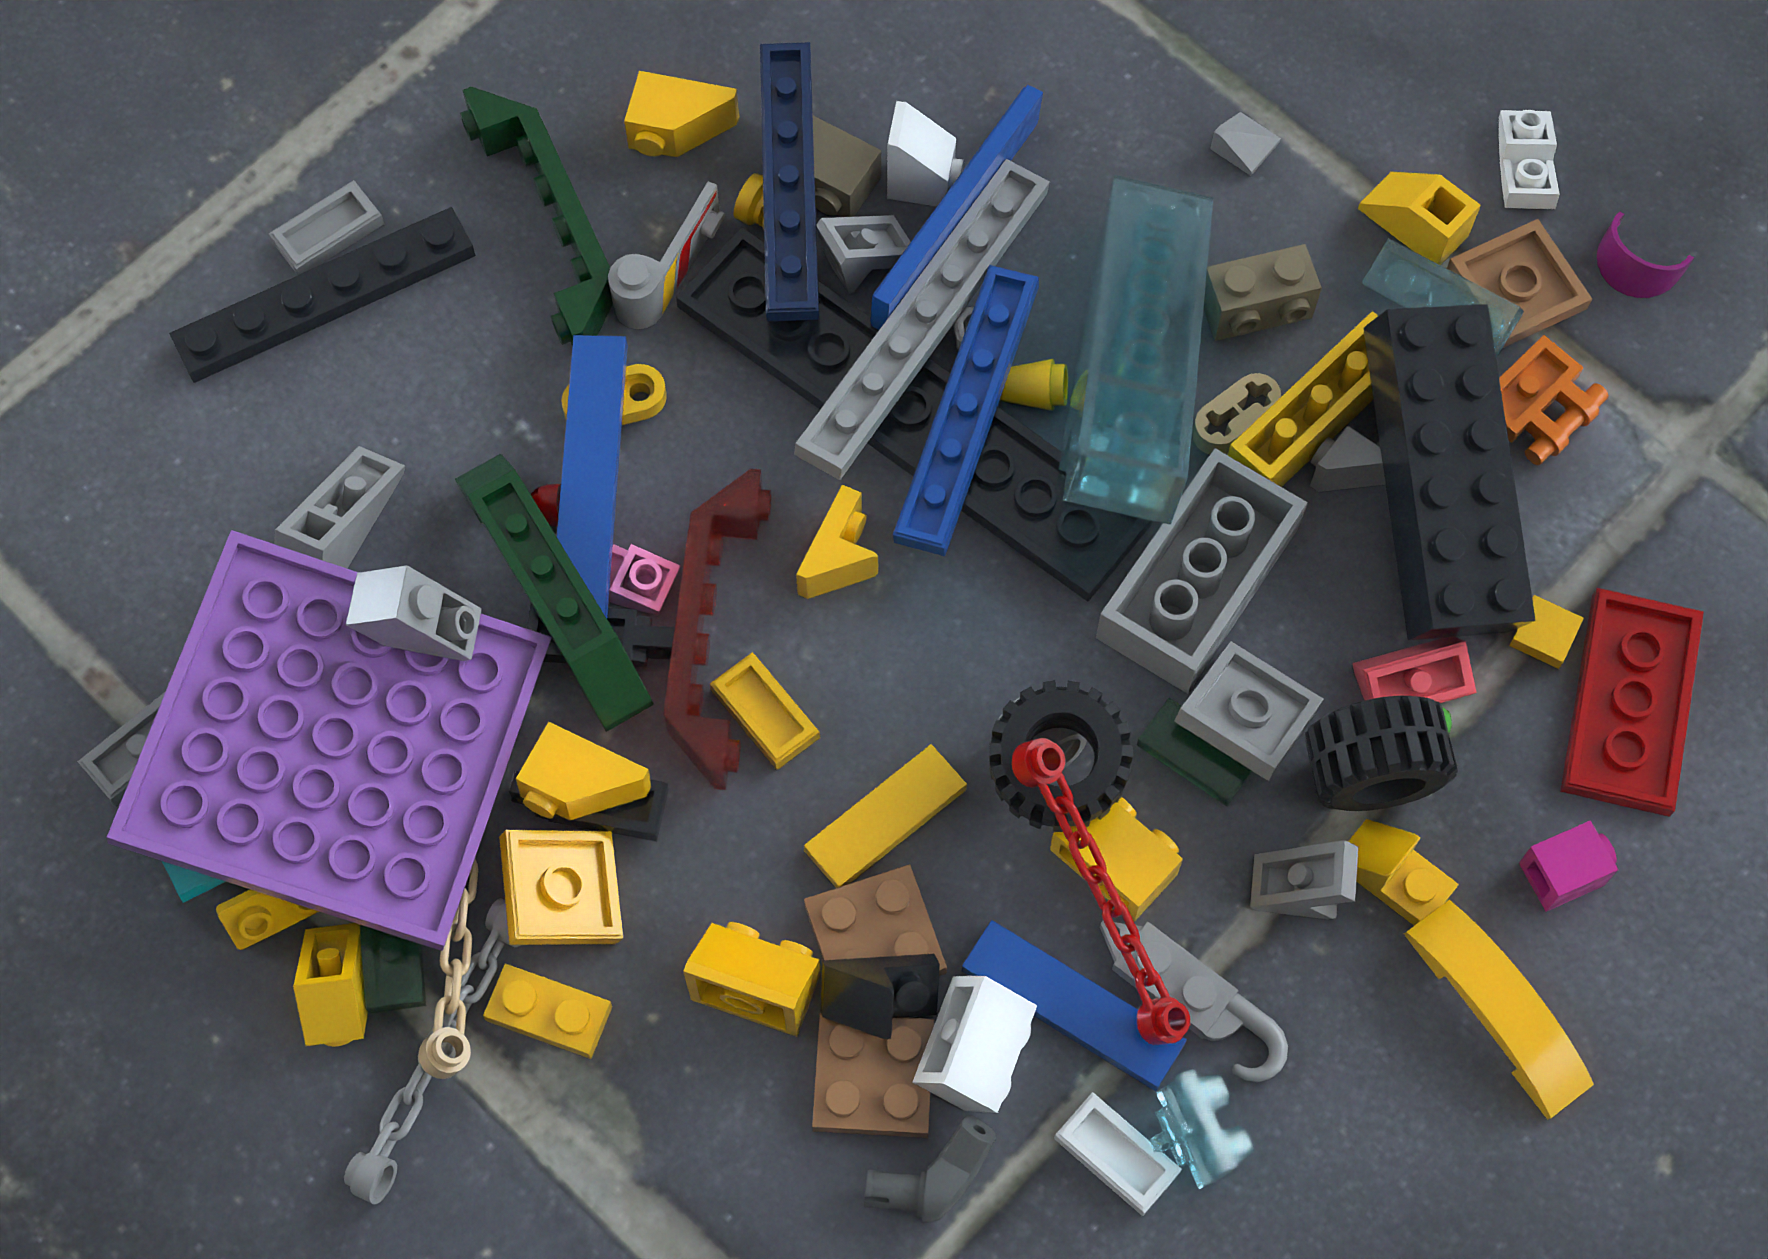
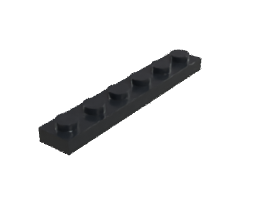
[169,207,476,383]

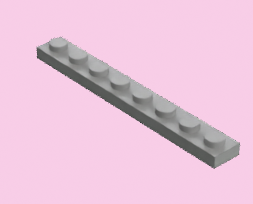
[794,159,1050,480]

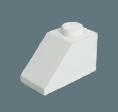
[887,101,964,206]

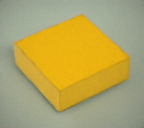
[1509,595,1584,669]

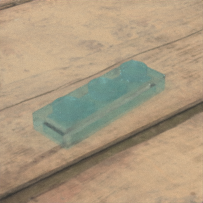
[1362,238,1524,357]

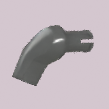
[864,1115,996,1223]

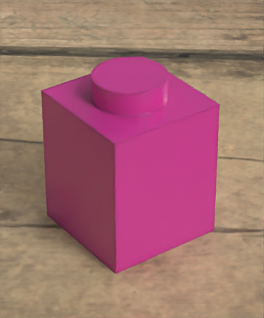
[1519,820,1618,912]

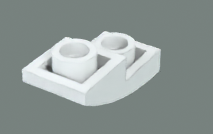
[1499,110,1560,209]

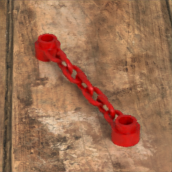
[1012,738,1190,1045]

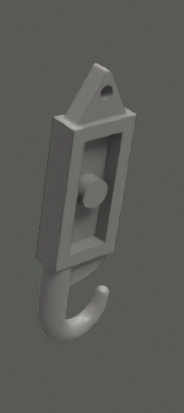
[1100,921,1288,1082]

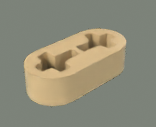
[1192,373,1281,455]

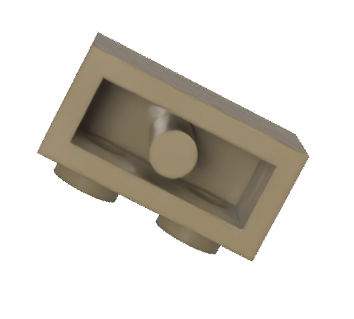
[1199,244,1322,341]

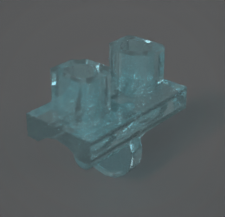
[1149,1069,1253,1189]

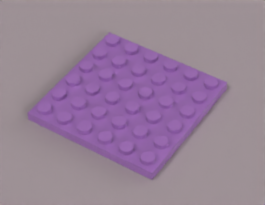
[106,530,551,951]

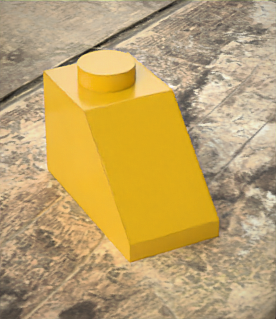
[624,71,739,157]
[516,721,651,821]
[293,923,368,1047]

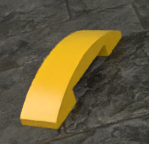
[1404,900,1594,1120]

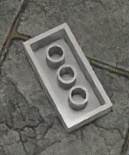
[1096,448,1308,694]

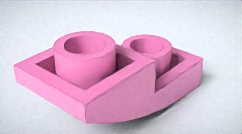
[609,544,680,615]

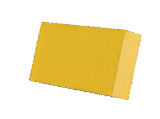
[710,652,820,770]

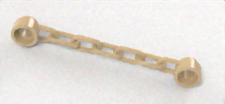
[419,860,478,1079]

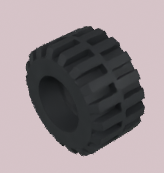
[989,680,1133,832]
[1304,696,1458,811]

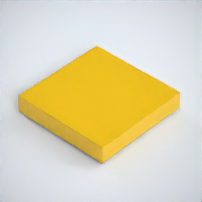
[499,830,623,945]

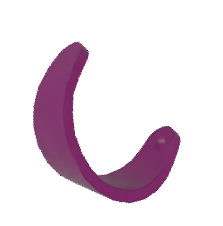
[1597,211,1694,298]

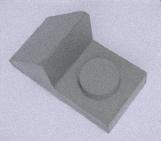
[816,215,911,294]
[1250,840,1358,920]

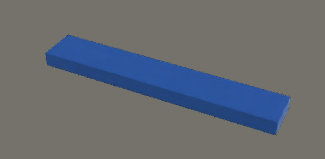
[870,85,1043,330]
[893,265,1039,556]
[557,335,628,618]

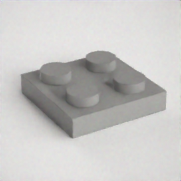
[1174,641,1324,781]

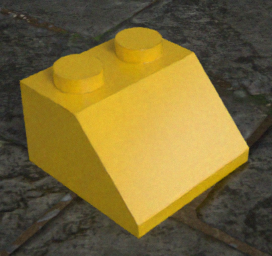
[683,922,821,1037]

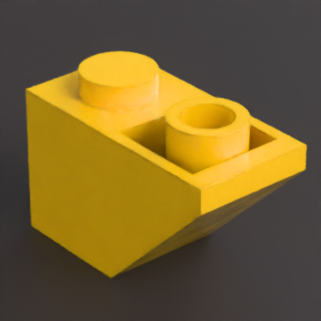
[1358,172,1481,269]

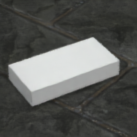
[1054,1092,1182,1216]

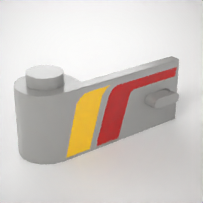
[608,181,725,329]

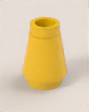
[1000,359,1068,411]

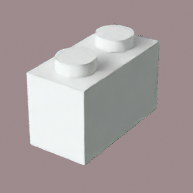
[913,976,1037,1113]

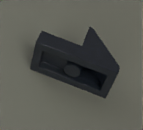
[820,954,940,1039]

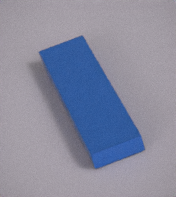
[961,920,1187,1092]

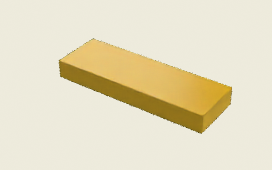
[804,744,967,888]

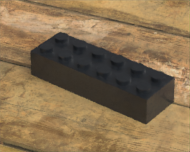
[1363,304,1536,641]

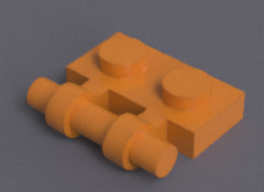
[1499,335,1609,465]

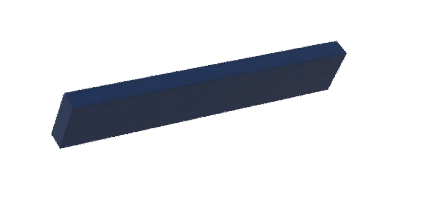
[760,42,819,321]

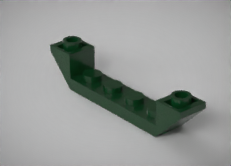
[459,87,613,347]
[455,454,654,732]

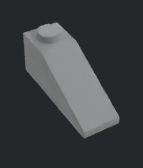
[274,446,405,569]

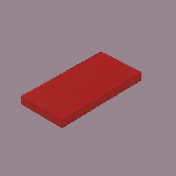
[1560,588,1704,817]

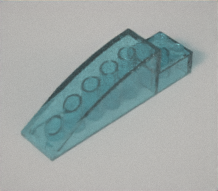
[1059,175,1214,525]

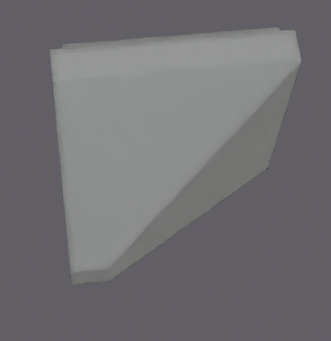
[1210,112,1281,176]

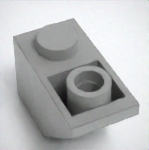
[346,565,482,661]

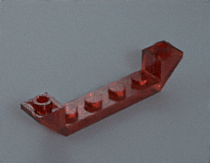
[663,469,772,790]

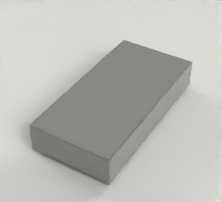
[269,180,385,275]

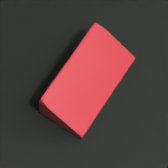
[1352,637,1477,703]

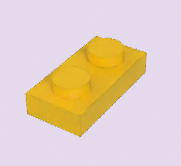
[483,963,613,1059]

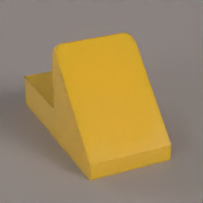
[796,485,878,599]
[1348,819,1459,926]

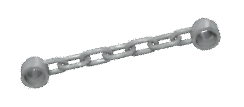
[344,898,520,1204]

